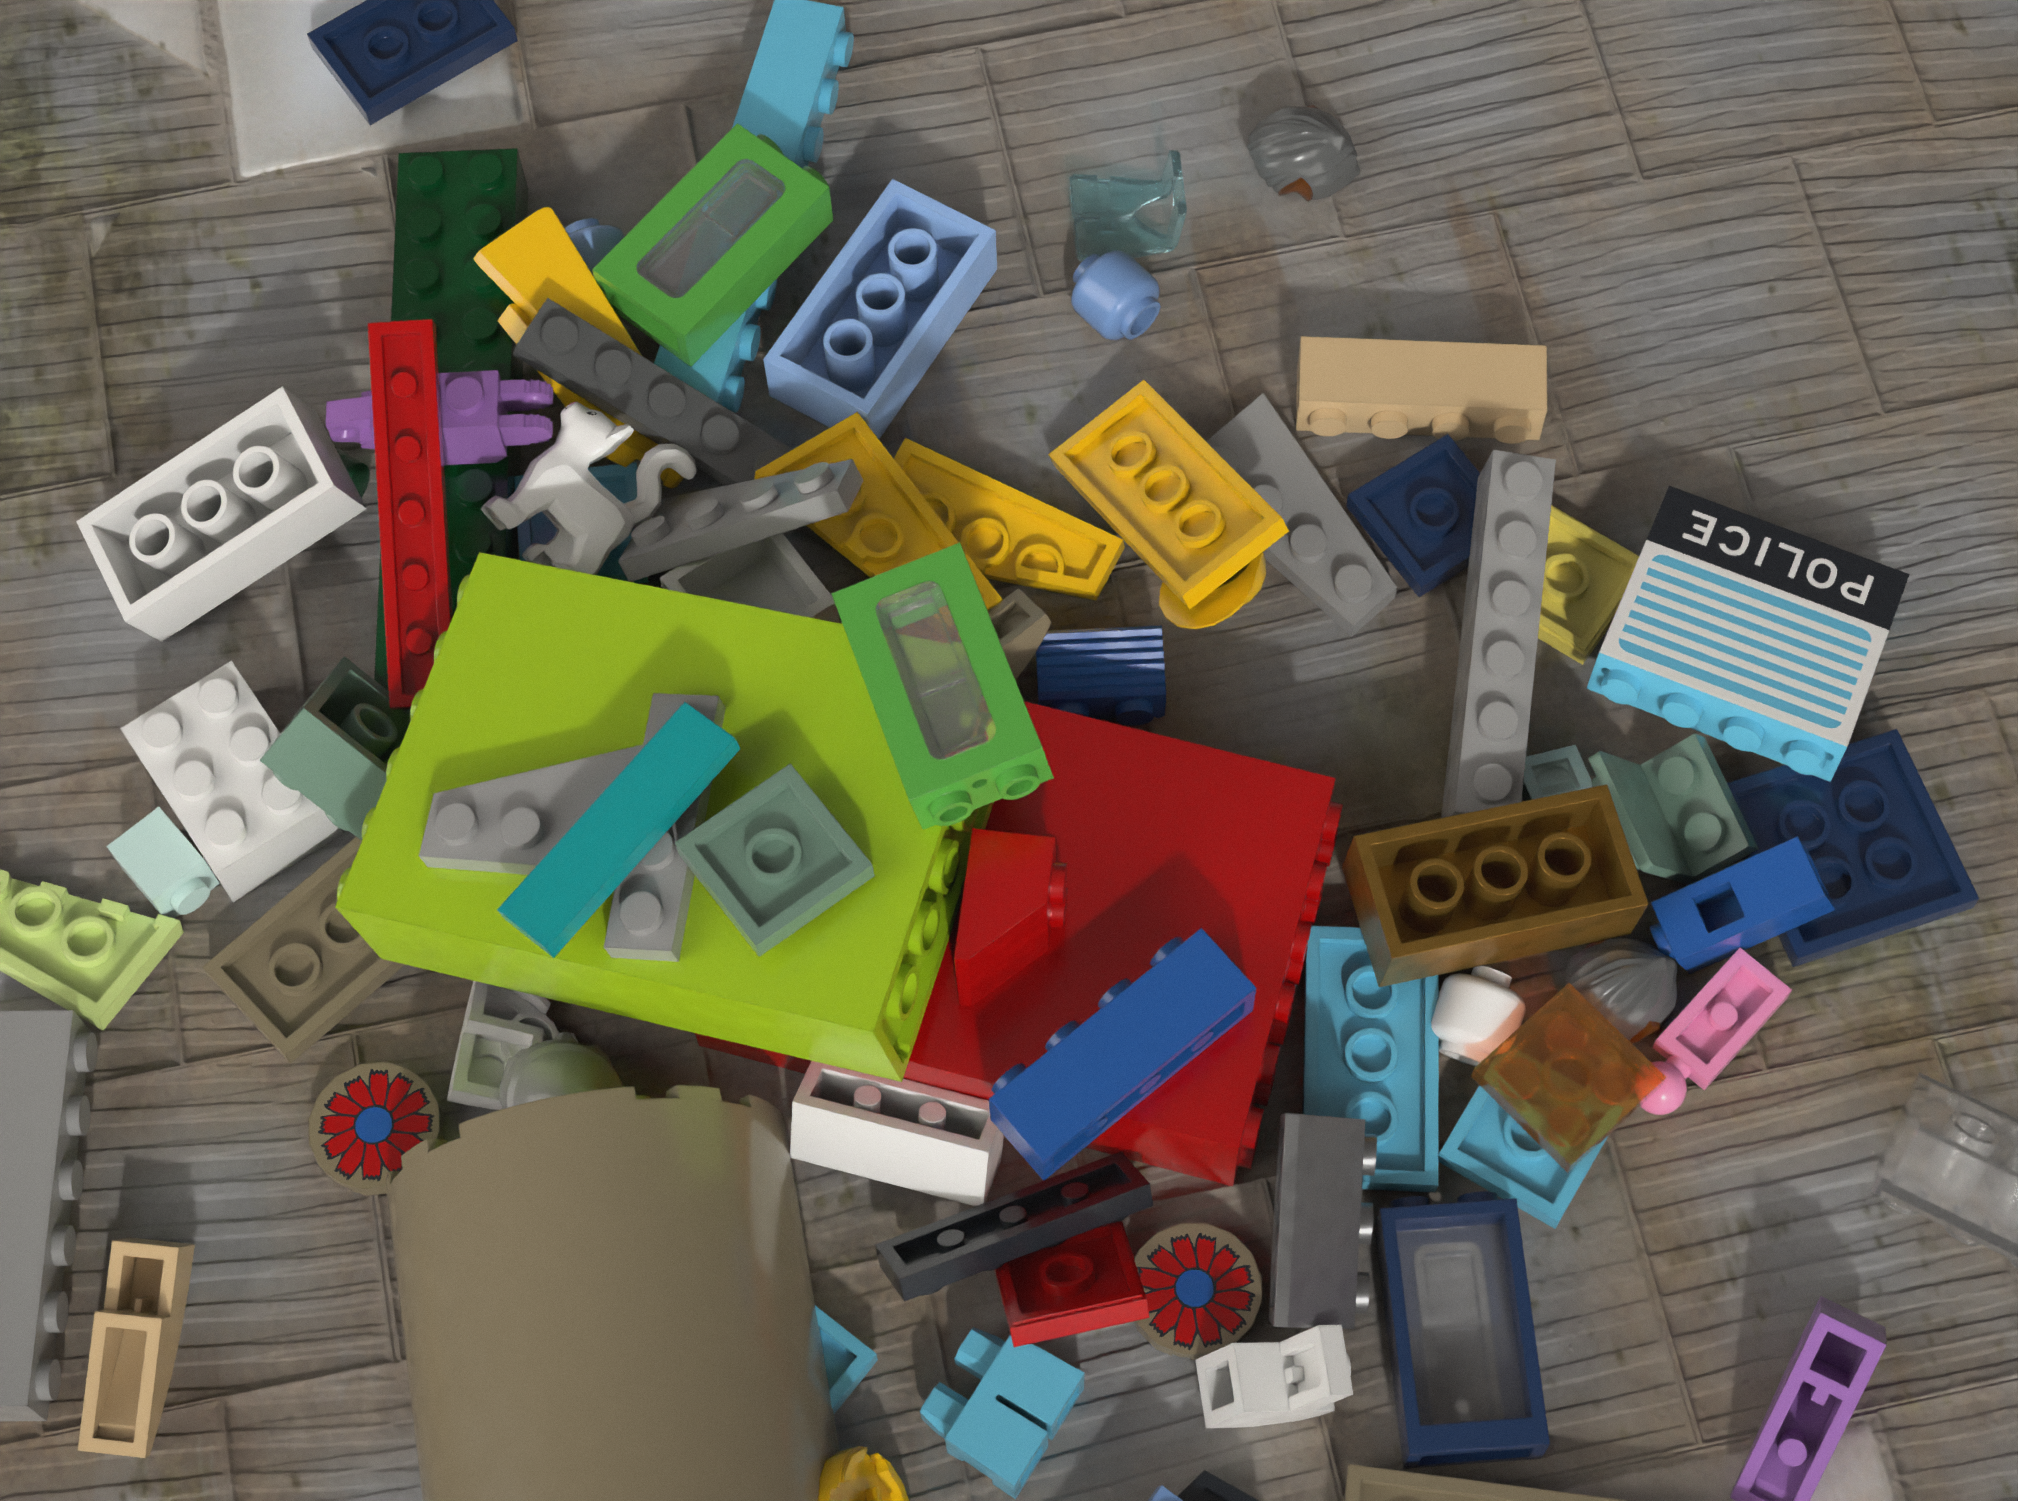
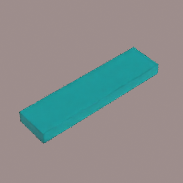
[497,702,741,958]

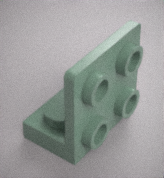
[1589,733,1759,885]

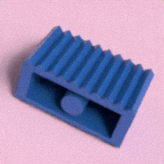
[1036,625,1166,726]

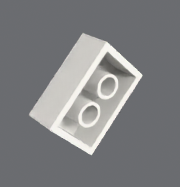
[120,661,344,903]

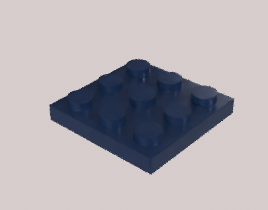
[1727,729,1979,967]

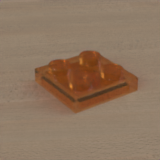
[1471,983,1667,1173]

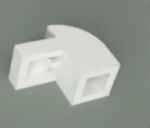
[1195,1325,1353,1428]

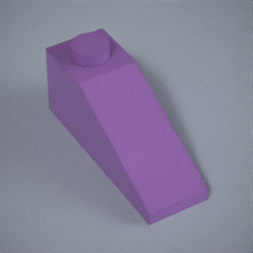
[1730,1296,1887,1501]

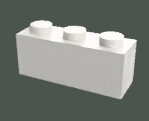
[790,1061,1004,1206]

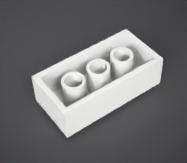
[76,386,367,642]

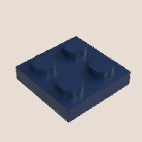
[1346,434,1480,597]

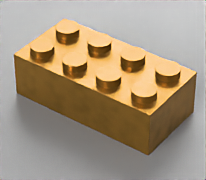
[1342,784,1649,987]

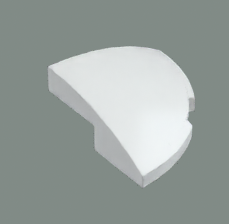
[447,981,578,1110]

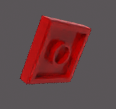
[994,1221,1150,1347]

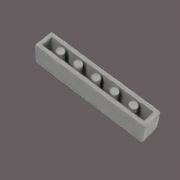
[1441,450,1556,818]
[0,1010,98,1422]

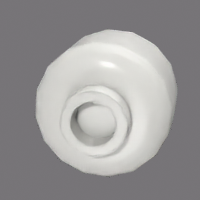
[1431,966,1526,1068]

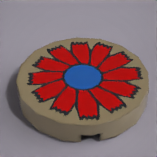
[308,1062,444,1196]
[1134,1223,1262,1360]

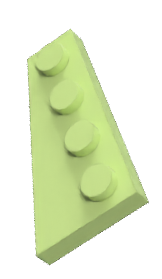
[0,869,184,1030]

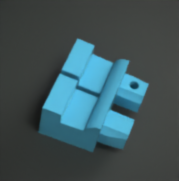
[920,1327,1085,1500]

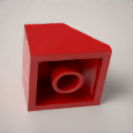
[954,828,1068,1006]

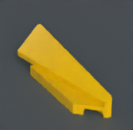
[473,207,684,488]

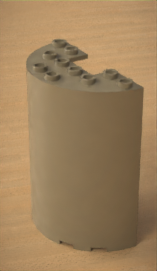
[386,1085,840,1501]

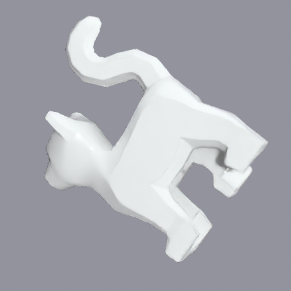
[481,402,697,575]

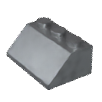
[1268,1113,1377,1329]

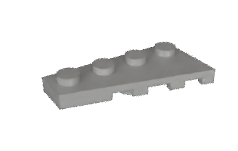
[1206,393,1397,637]
[618,459,864,582]

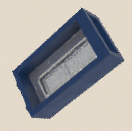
[1374,1191,1550,1469]

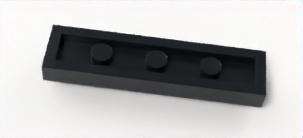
[875,1151,1153,1302]

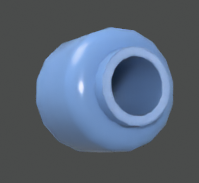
[1071,250,1161,340]

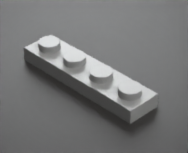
[604,693,726,962]

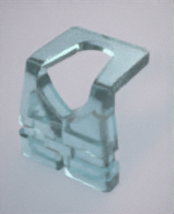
[1068,150,1187,262]

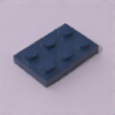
[307,0,518,125]

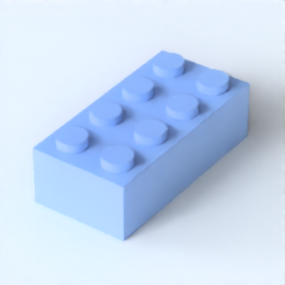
[763,179,997,439]

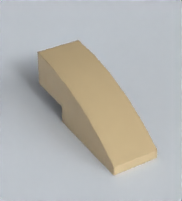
[78,1237,195,1458]

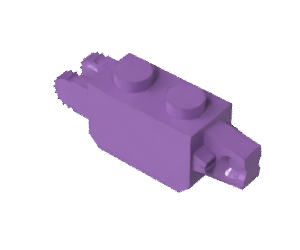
[326,370,553,465]

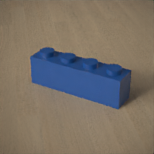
[989,928,1256,1181]

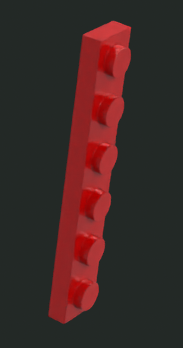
[368,319,453,710]

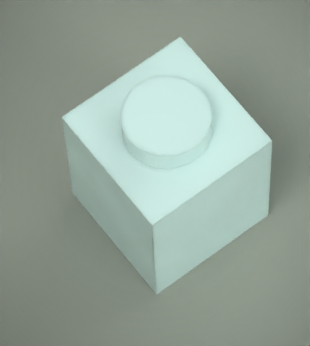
[106,807,220,919]

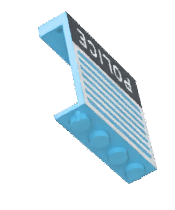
[1586,486,1910,782]

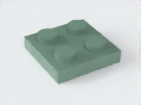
[675,764,875,957]

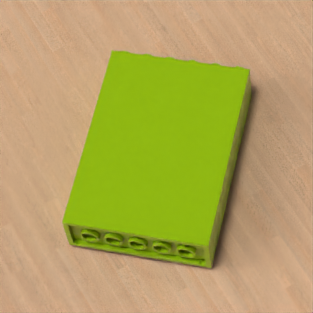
[335,552,996,1082]

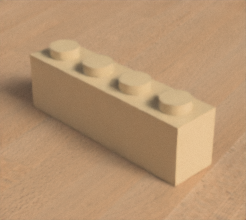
[1296,336,1547,444]

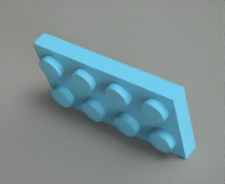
[1302,926,1439,1193]

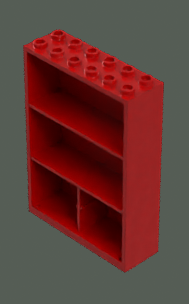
[695,701,1343,1187]

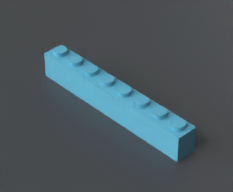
[654,0,854,413]

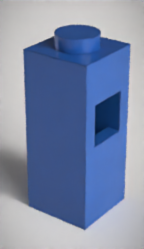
[1650,836,1836,974]

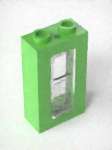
[592,123,833,367]
[831,543,1054,830]

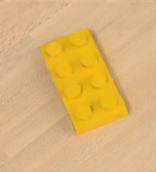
[1048,380,1289,610]

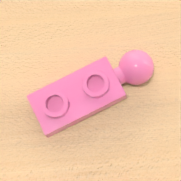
[1632,948,1792,1115]

